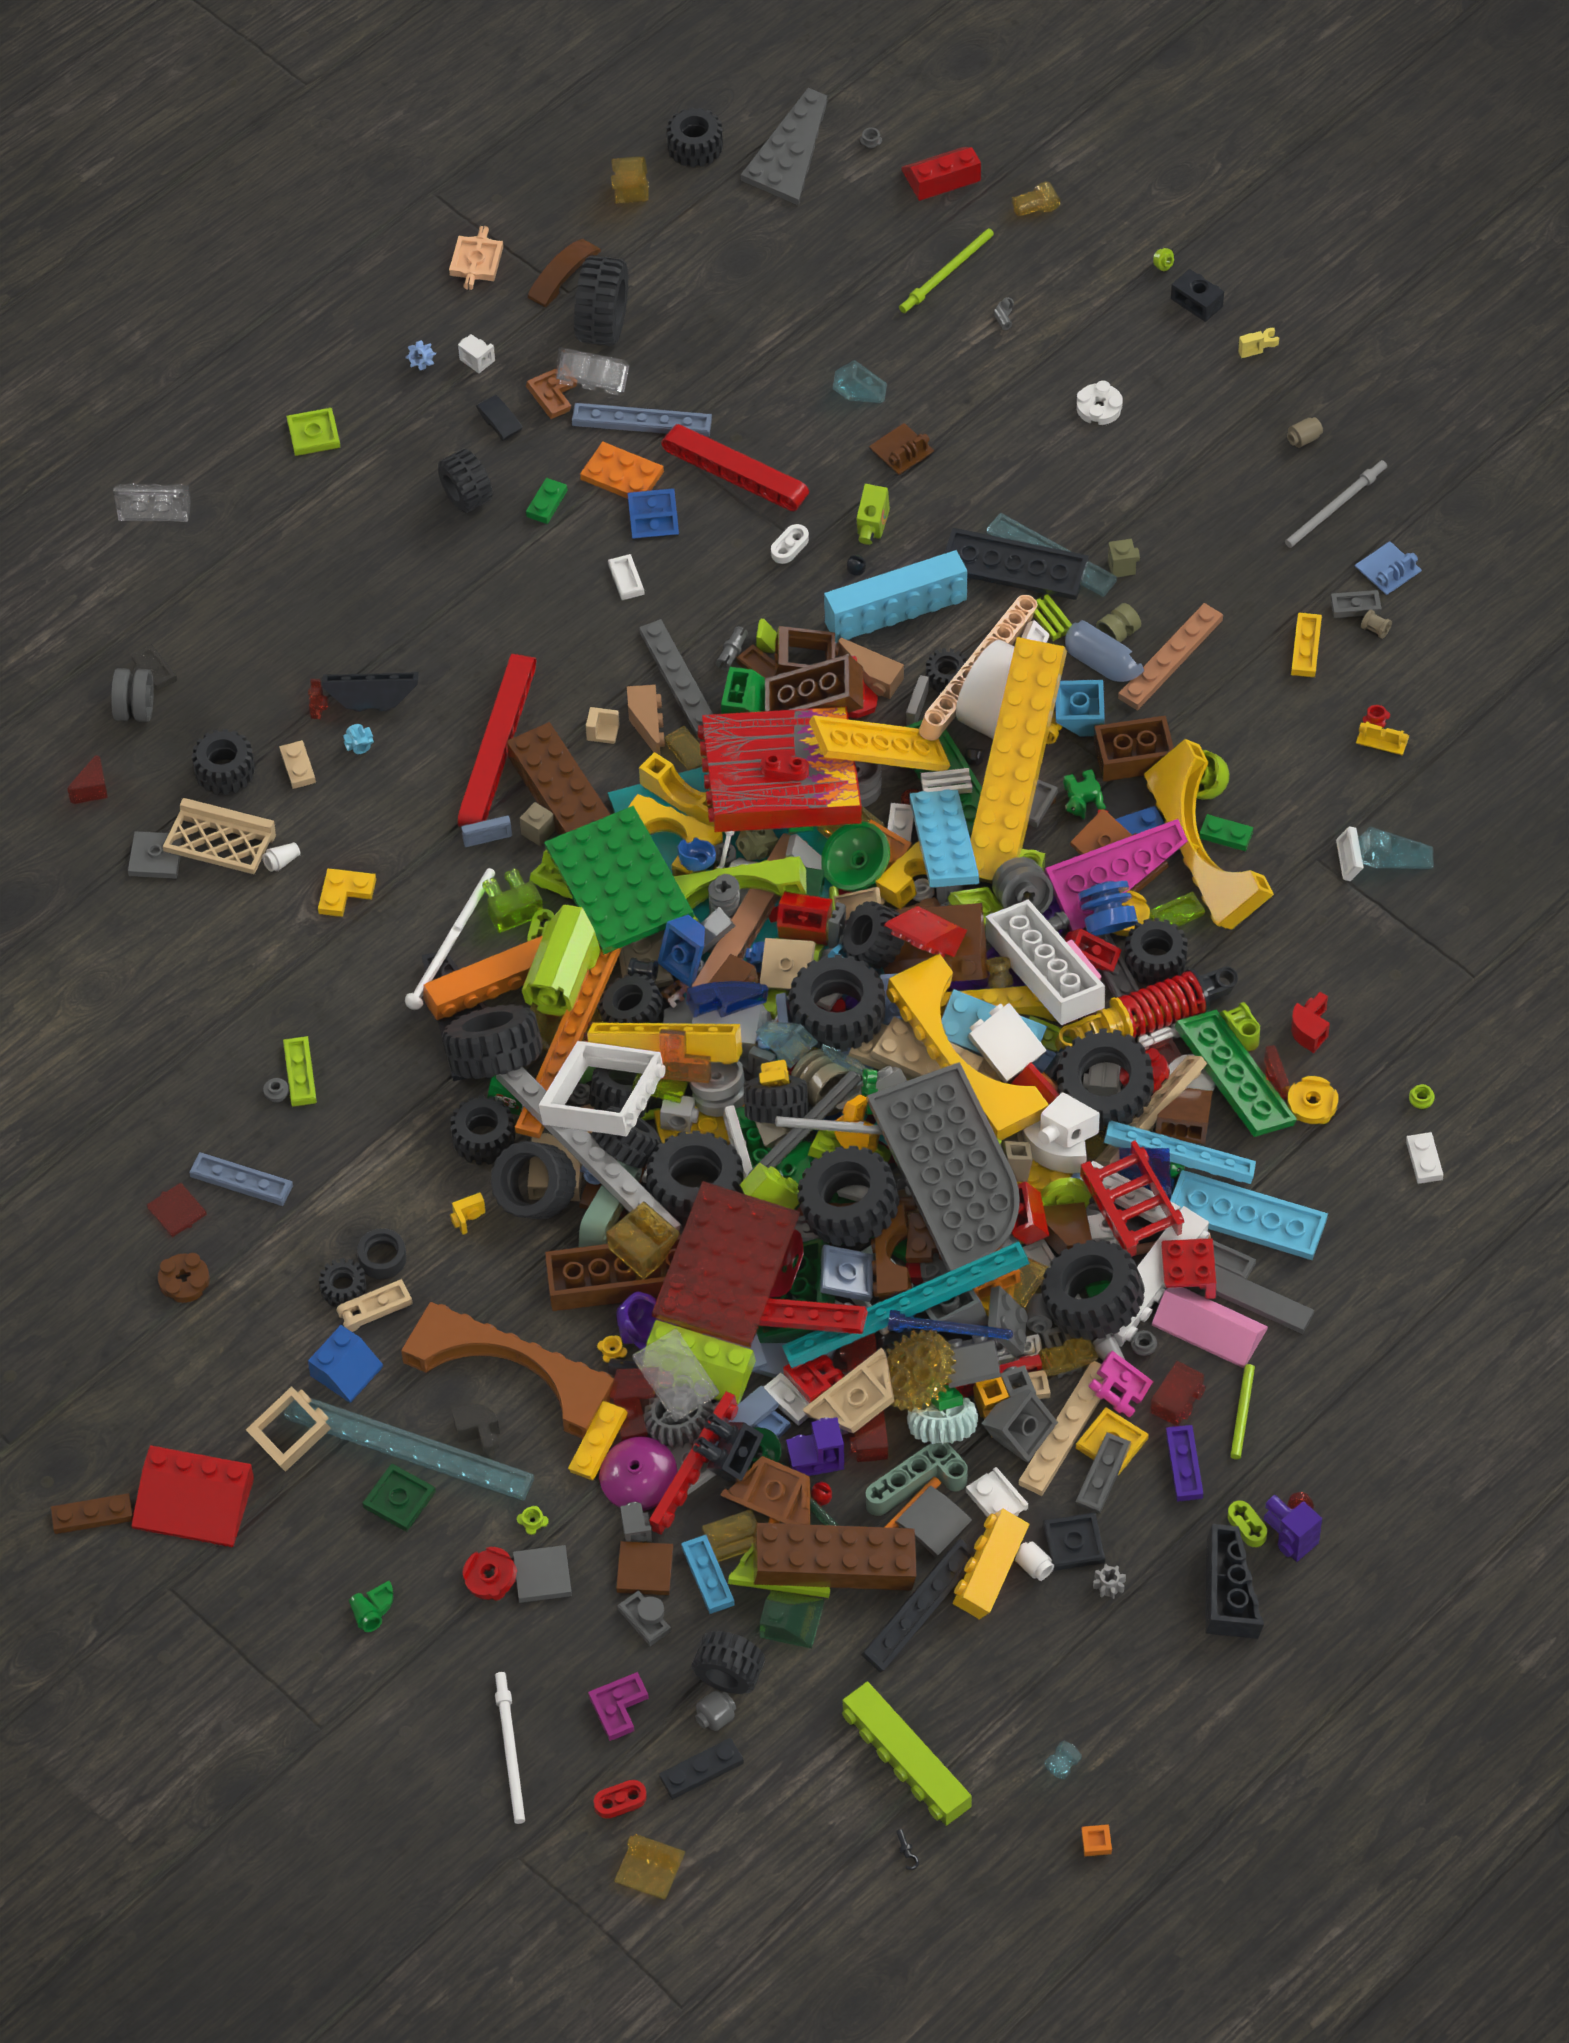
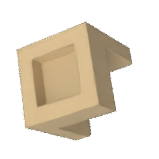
[586,707,619,744]

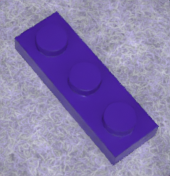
[1166,1425,1203,1501]

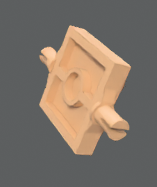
[449,226,503,290]

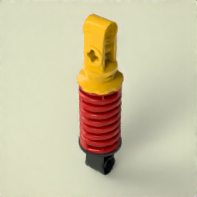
[1055,966,1238,1051]

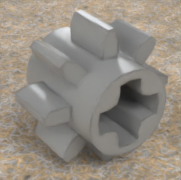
[1093,1564,1126,1599]

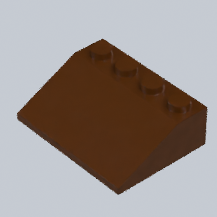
[884,903,989,982]

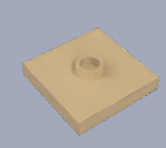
[759,938,815,990]

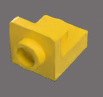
[759,1060,790,1086]
[450,1193,485,1235]

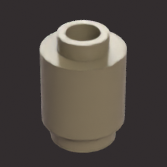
[1287,417,1323,448]

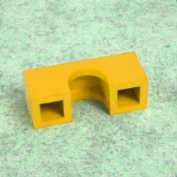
[875,841,927,909]

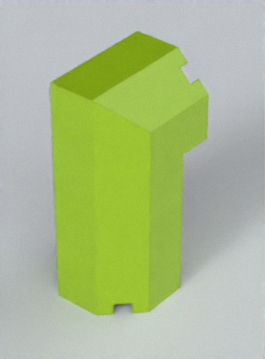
[522,905,601,1016]

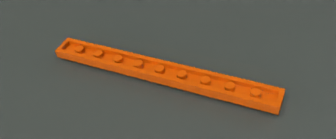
[515,947,622,1139]

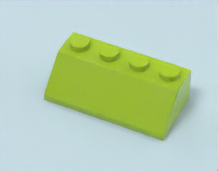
[641,1320,756,1405]

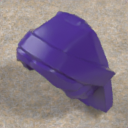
[616,1292,679,1354]

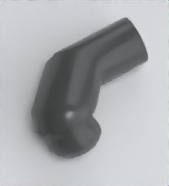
[994,297,1014,330]

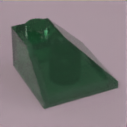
[759,1590,824,1649]

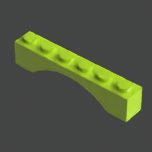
[674,856,806,909]

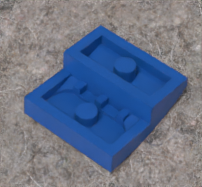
[628,489,679,539]

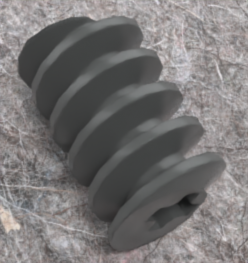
[708,874,740,919]

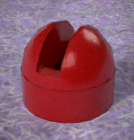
[811,1482,832,1505]

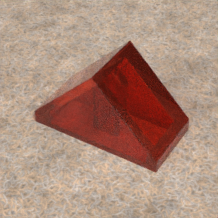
[67,755,108,804]

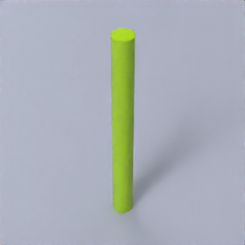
[1230,1364,1255,1460]

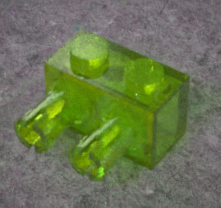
[482,869,543,933]

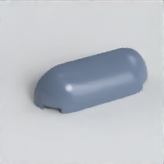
[1065,620,1144,682]

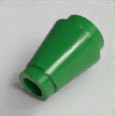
[349,1593,382,1632]

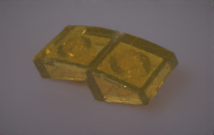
[1038,1337,1098,1376]

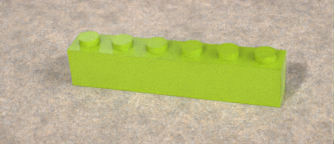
[842,1681,972,1826]

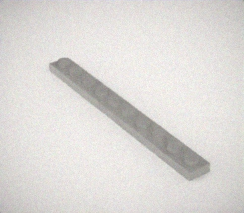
[496,1067,681,1242]

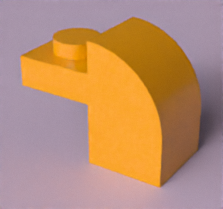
[834,1094,880,1153]
[973,1377,1009,1438]

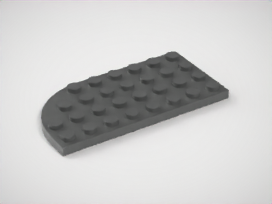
[866,1062,1019,1272]

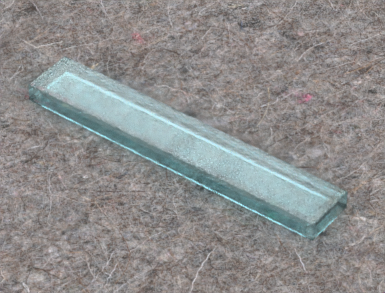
[987,513,1117,597]

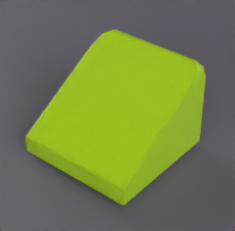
[756,619,777,653]

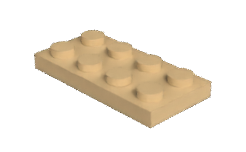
[871,1017,984,1078]

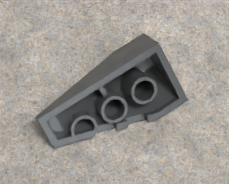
[920,1253,988,1335]

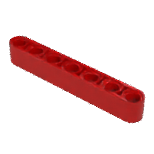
[661,424,809,511]

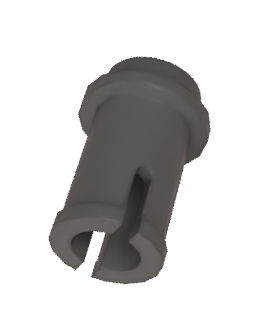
[1047,911,1070,931]

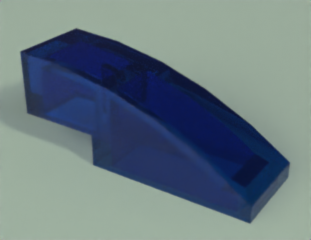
[686,981,768,1018]

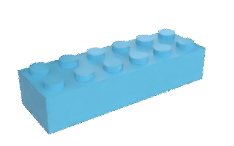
[824,550,967,642]

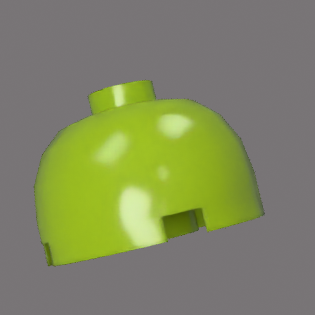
[1197,750,1230,800]

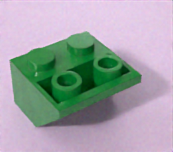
[721,667,765,714]

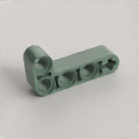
[579,1160,642,1247]
[866,1443,968,1516]

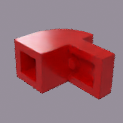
[1291,992,1330,1053]

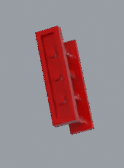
[1080,1140,1185,1257]

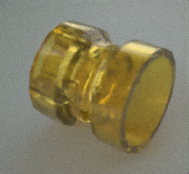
[986,957,1013,988]

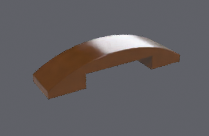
[527,239,601,308]

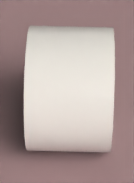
[956,640,1014,739]

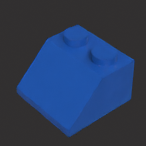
[308,1325,383,1403]

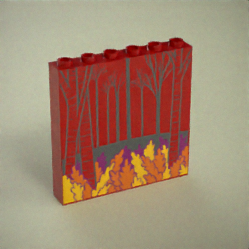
[698,707,862,832]

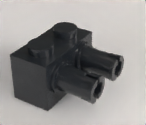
[693,1413,764,1481]

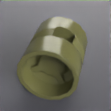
[1096,603,1141,643]

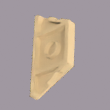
[803,1348,895,1433]

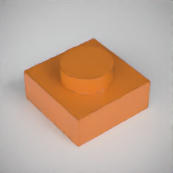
[1081,1825,1112,1856]

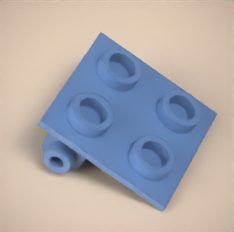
[1355,541,1422,595]

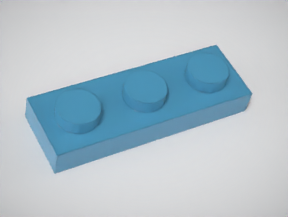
[681,1535,735,1614]

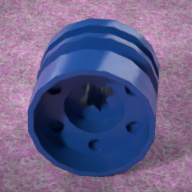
[1078,881,1138,936]

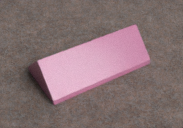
[1152,1287,1268,1368]

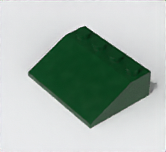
[754,1238,835,1343]

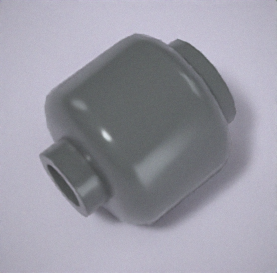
[695,1691,736,1731]

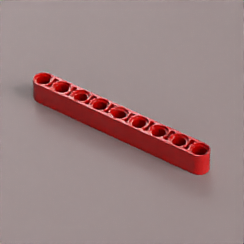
[458,654,536,827]

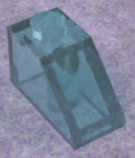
[833,360,887,403]

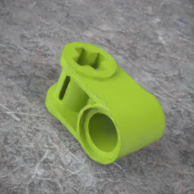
[1220,1002,1260,1051]

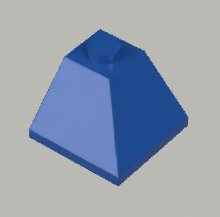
[657,915,705,988]

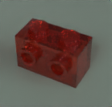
[1150,1361,1206,1426]

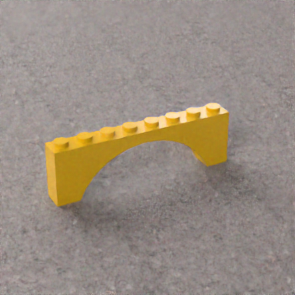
[1144,739,1274,930]
[886,953,1049,1140]

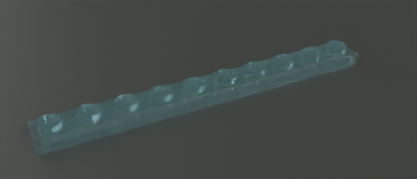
[284,1398,534,1501]

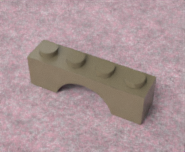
[1001,1130,1033,1182]

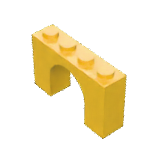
[629,794,723,876]

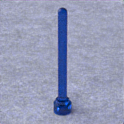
[888,1310,1013,1339]

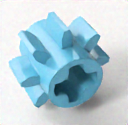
[343,724,374,754]

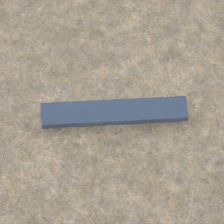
[572,403,712,437]

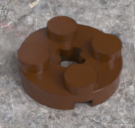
[158,1253,210,1303]

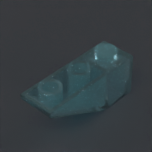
[1358,827,1434,869]

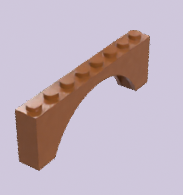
[401,1302,615,1439]

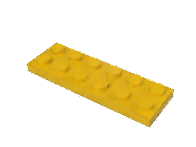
[809,715,951,771]

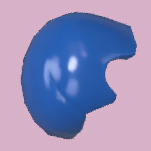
[677,837,716,872]

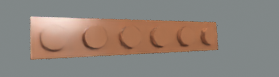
[1118,603,1223,711]

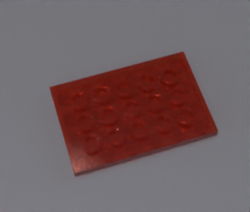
[652,1181,800,1348]

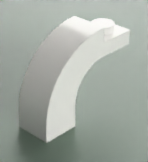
[1022,1121,1086,1173]

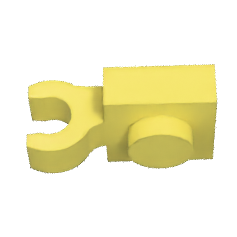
[1238,328,1279,358]

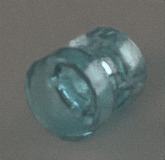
[1044,1741,1082,1779]

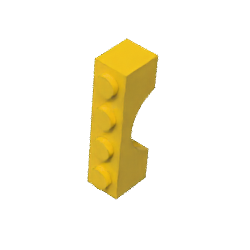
[639,752,714,826]

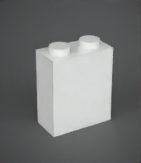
[968,1003,1047,1083]

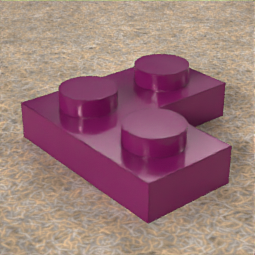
[588,1672,649,1741]

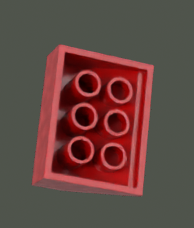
[131,1445,254,1547]

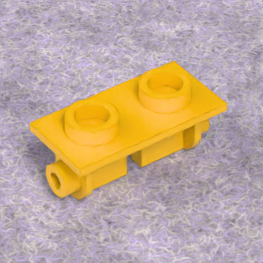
[1356,721,1409,756]

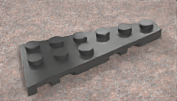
[741,88,827,206]

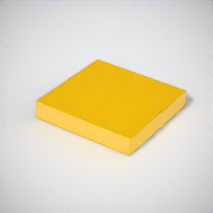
[1076,1407,1149,1476]

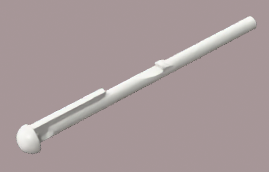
[405,868,495,1010]

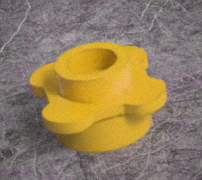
[597,1335,627,1363]

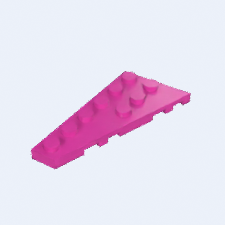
[1044,819,1188,931]

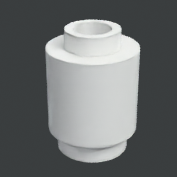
[1015,1542,1054,1581]

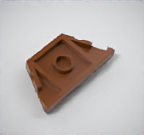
[721,1456,810,1525]

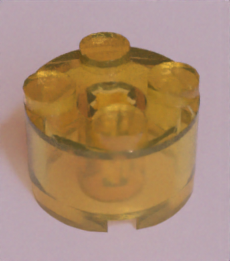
[611,156,649,204]

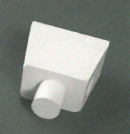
[1038,1092,1099,1148]

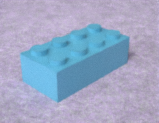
[941,989,1047,1074]

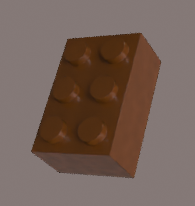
[1094,716,1174,781]

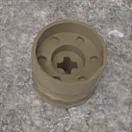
[791,1049,857,1116]

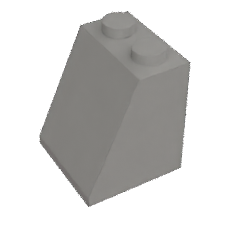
[692,994,772,1059]

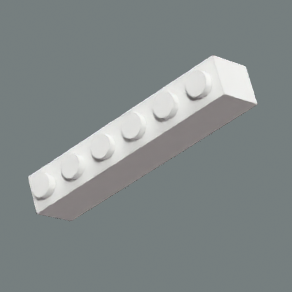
[1110,1206,1210,1347]

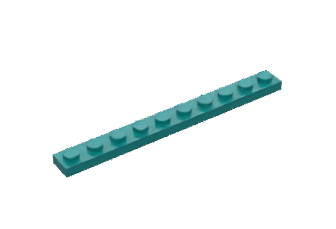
[782,1241,1030,1368]

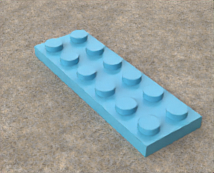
[910,789,979,887]
[1170,1170,1328,1260]

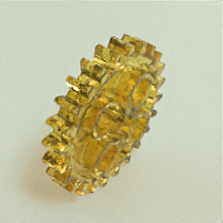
[887,1329,956,1412]

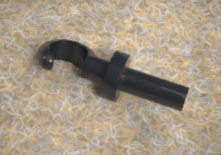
[896,1829,919,1870]

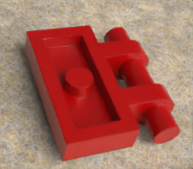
[783,1355,845,1403]

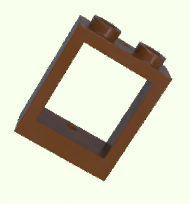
[774,626,839,676]

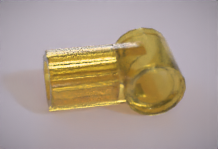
[1012,182,1061,216]

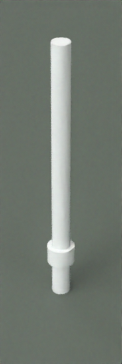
[495,1672,525,1824]

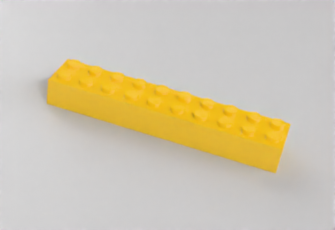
[970,637,1067,884]

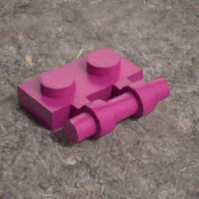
[1088,1351,1153,1417]

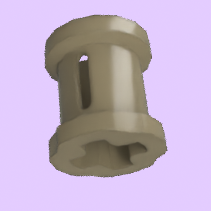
[1361,609,1392,639]

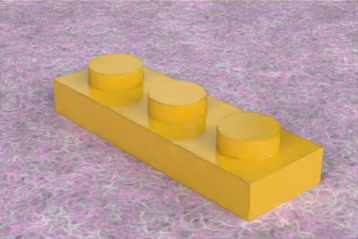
[1291,613,1322,677]
[568,1401,628,1480]

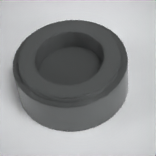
[637,1597,664,1625]

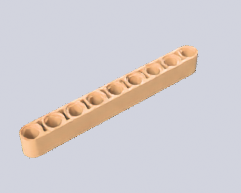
[919,595,1037,741]

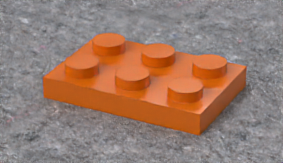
[580,441,664,499]

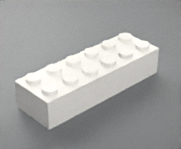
[986,899,1105,1025]

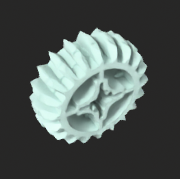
[907,1395,978,1445]

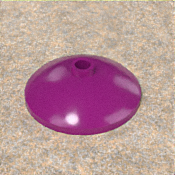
[599,1437,678,1511]

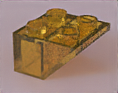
[606,1201,680,1279]

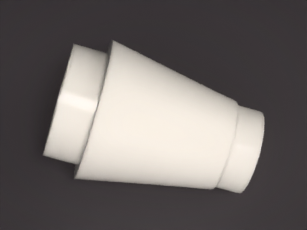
[262,842,300,872]

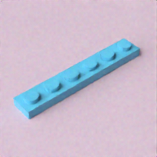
[1104,1121,1256,1184]

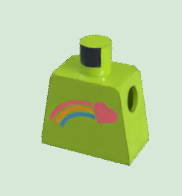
[857,484,890,545]

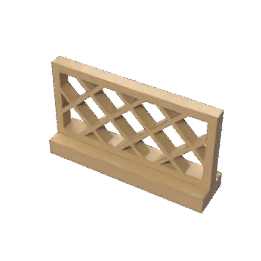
[163,798,276,874]

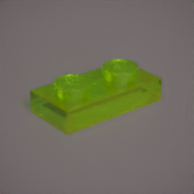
[1150,892,1205,926]

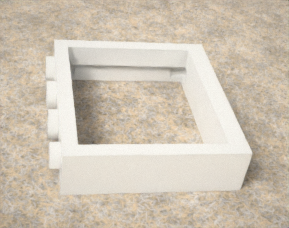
[539,1041,666,1136]

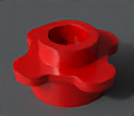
[1363,705,1390,728]

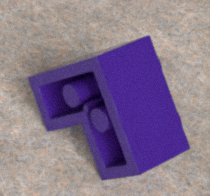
[786,1417,844,1476]

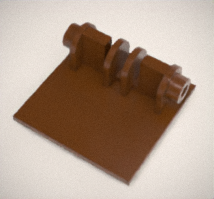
[869,423,934,475]

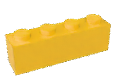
[953,1508,1029,1619]

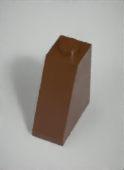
[1155,1088,1212,1144]
[1043,1202,1092,1256]

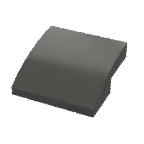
[895,1486,972,1557]

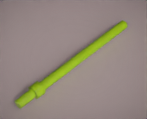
[899,228,994,313]

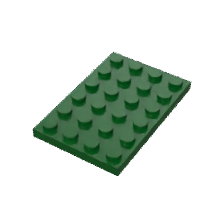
[544,805,694,954]

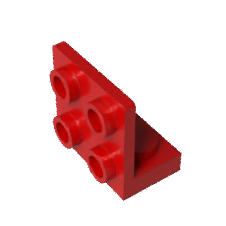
[1161,1238,1216,1299]

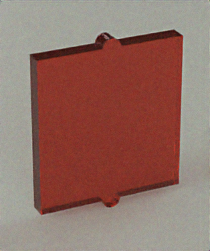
[147,1183,207,1237]

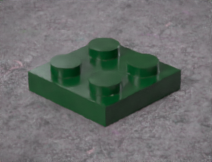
[362,1463,436,1532]

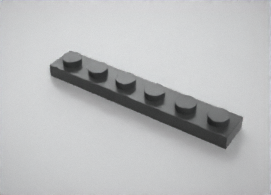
[639,619,713,737]

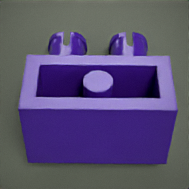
[1264,1495,1322,1562]

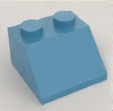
[1056,680,1105,736]

